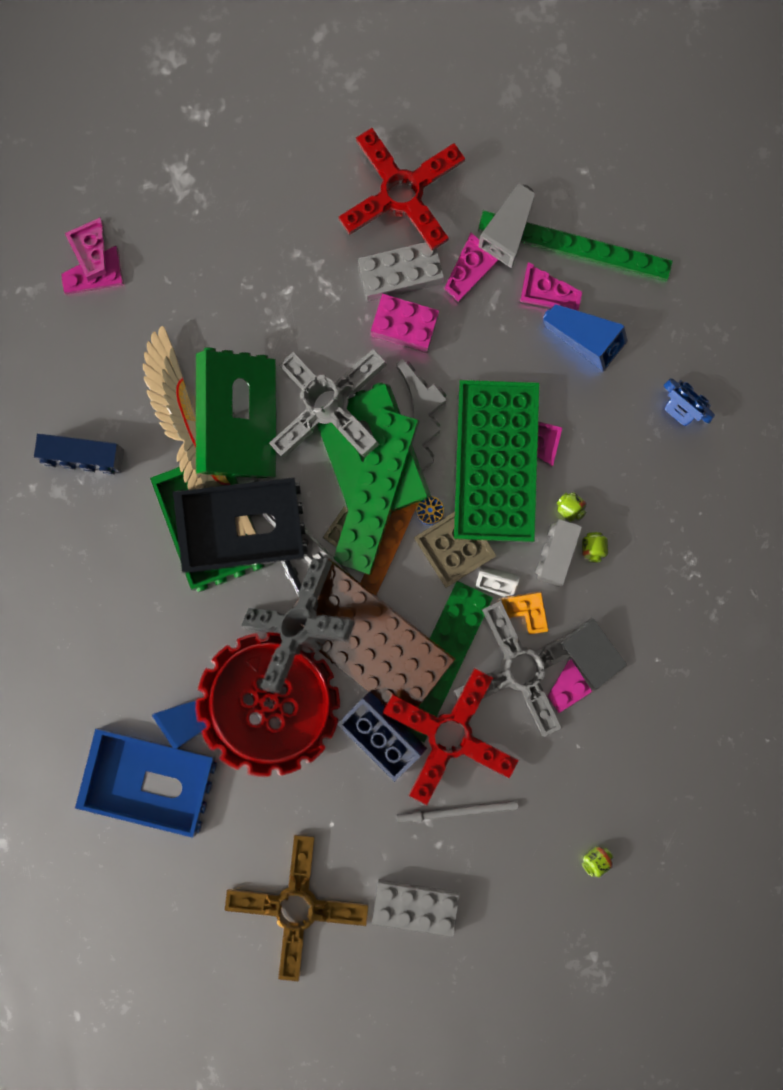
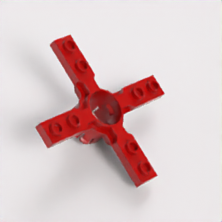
[339,128,465,251]
[383,668,519,805]

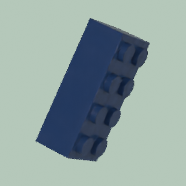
[34,433,124,475]
[337,691,427,782]

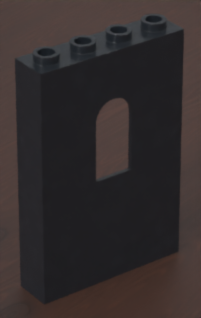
[173,477,308,574]

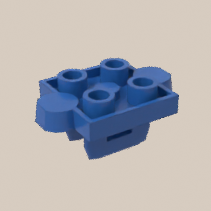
[663,378,715,426]

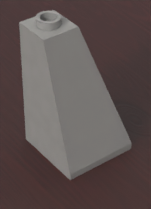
[478,183,535,268]

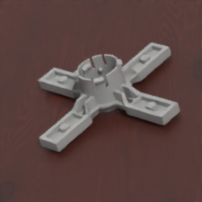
[269,349,387,459]
[454,601,573,737]

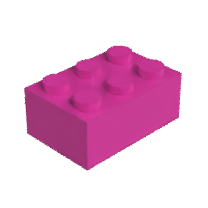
[371,294,439,353]

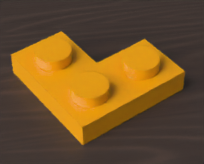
[501,591,549,635]

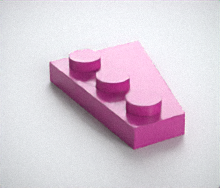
[444,233,499,303]

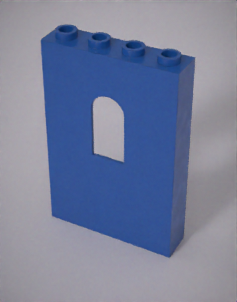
[75,728,217,838]

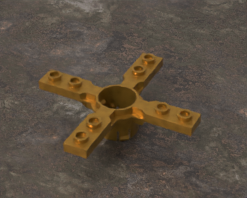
[224,835,368,982]

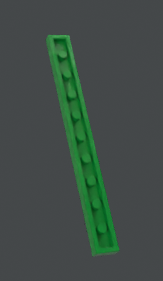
[478,210,673,281]

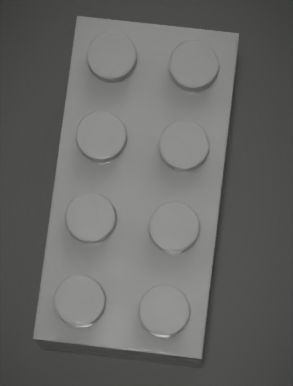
[358,242,444,302]
[372,880,459,937]

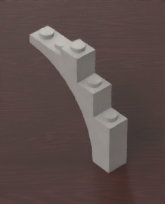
[396,359,446,472]

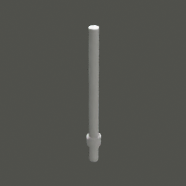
[397,801,518,823]

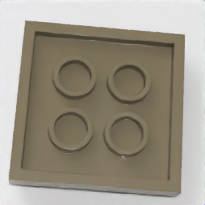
[414,512,496,588]

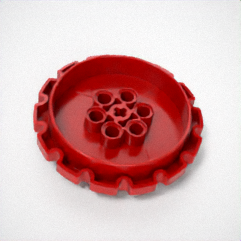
[195,632,340,777]

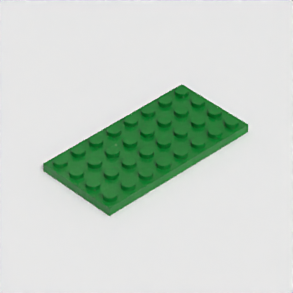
[454,380,539,542]

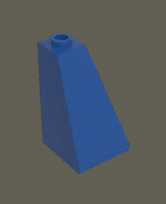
[543,304,628,372]
[152,700,206,749]

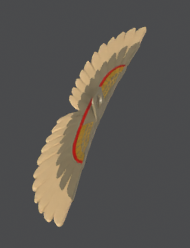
[143,326,256,537]

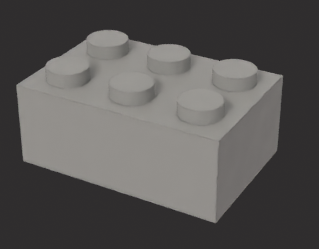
[535,519,582,587]

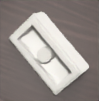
[475,565,519,597]

